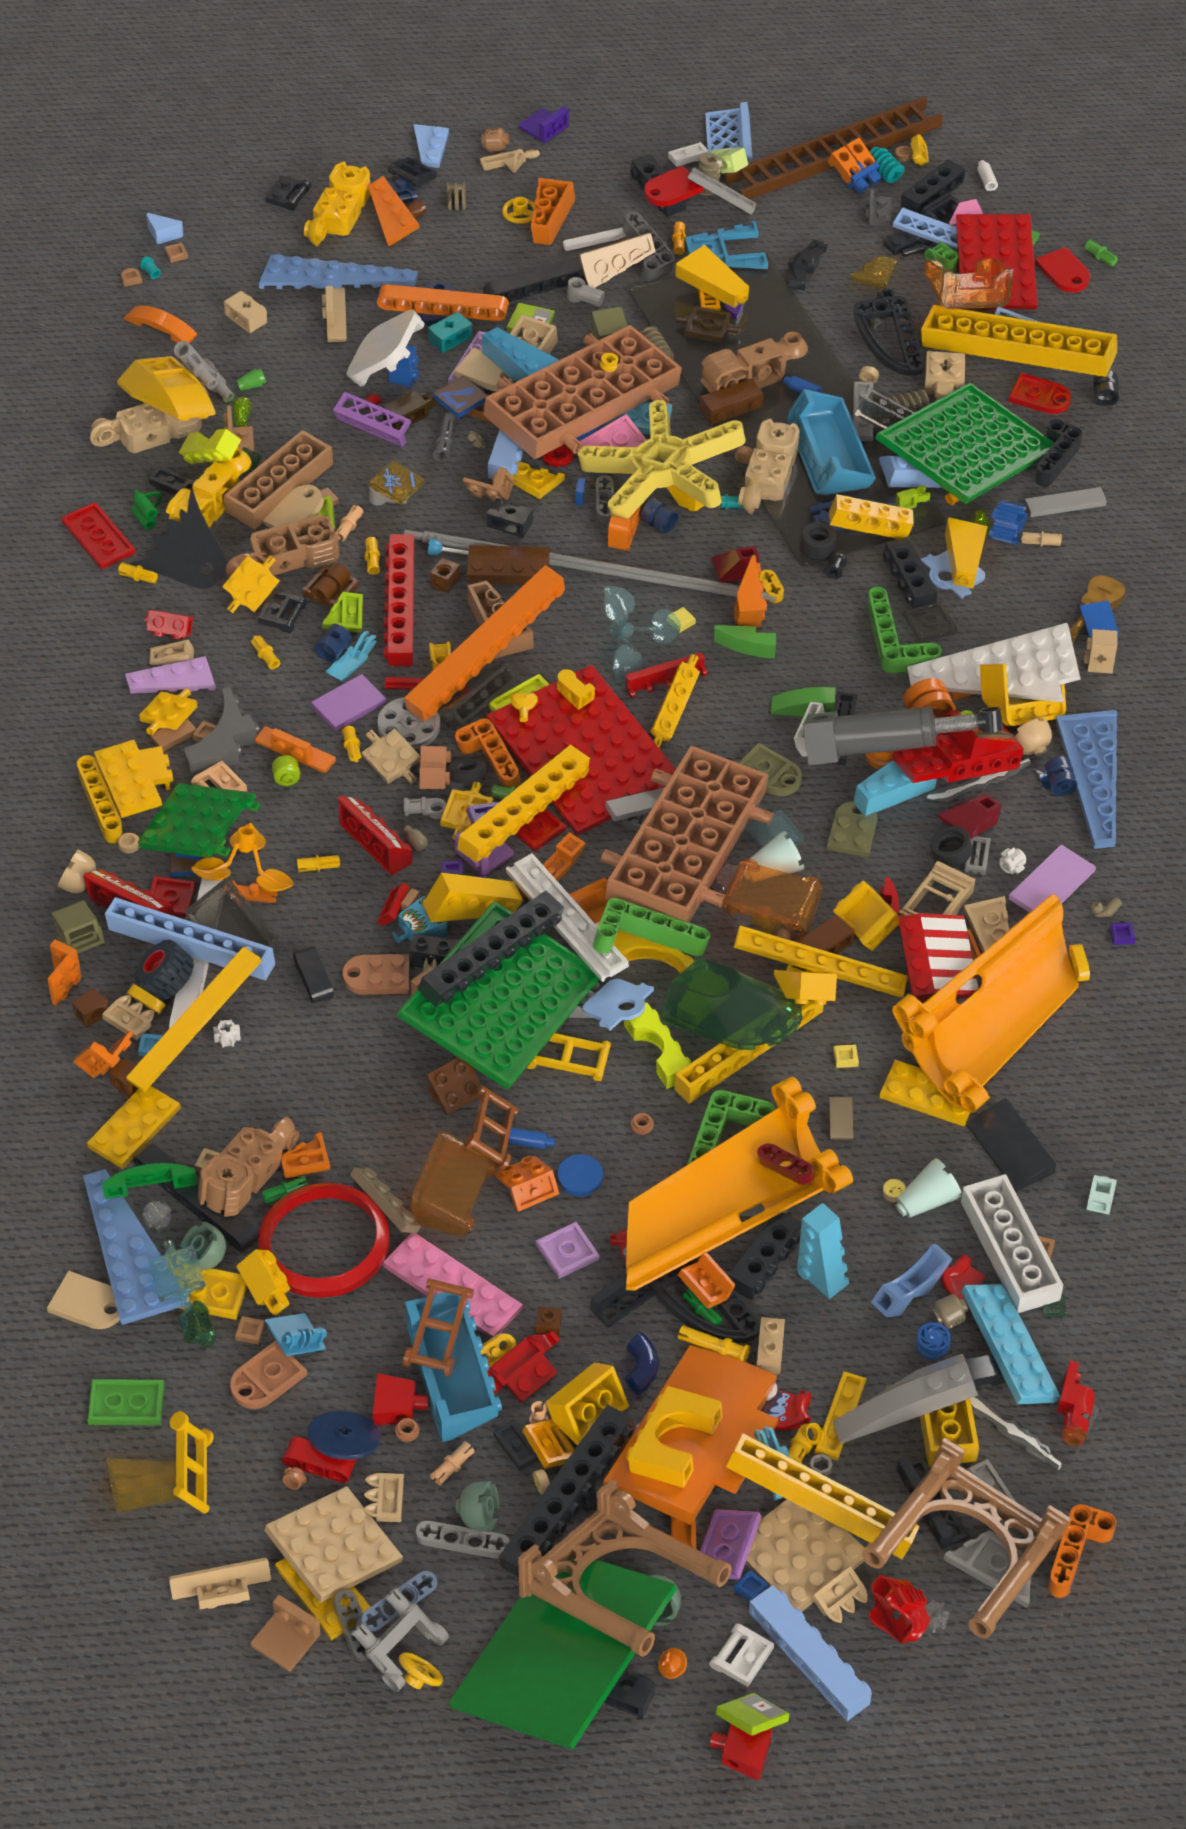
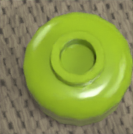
[272,755,301,786]

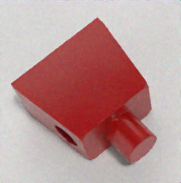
[373,1374,429,1425]
[710,1724,773,1781]

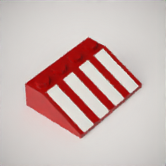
[898,913,979,1004]

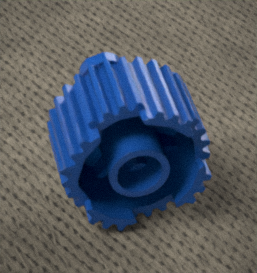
[989,500,1027,545]

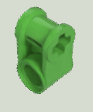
[924,242,959,275]

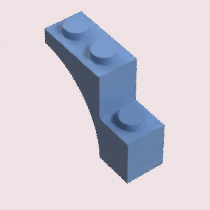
[871,1244,952,1318]

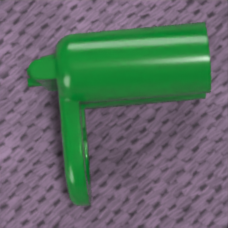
[131,490,162,531]

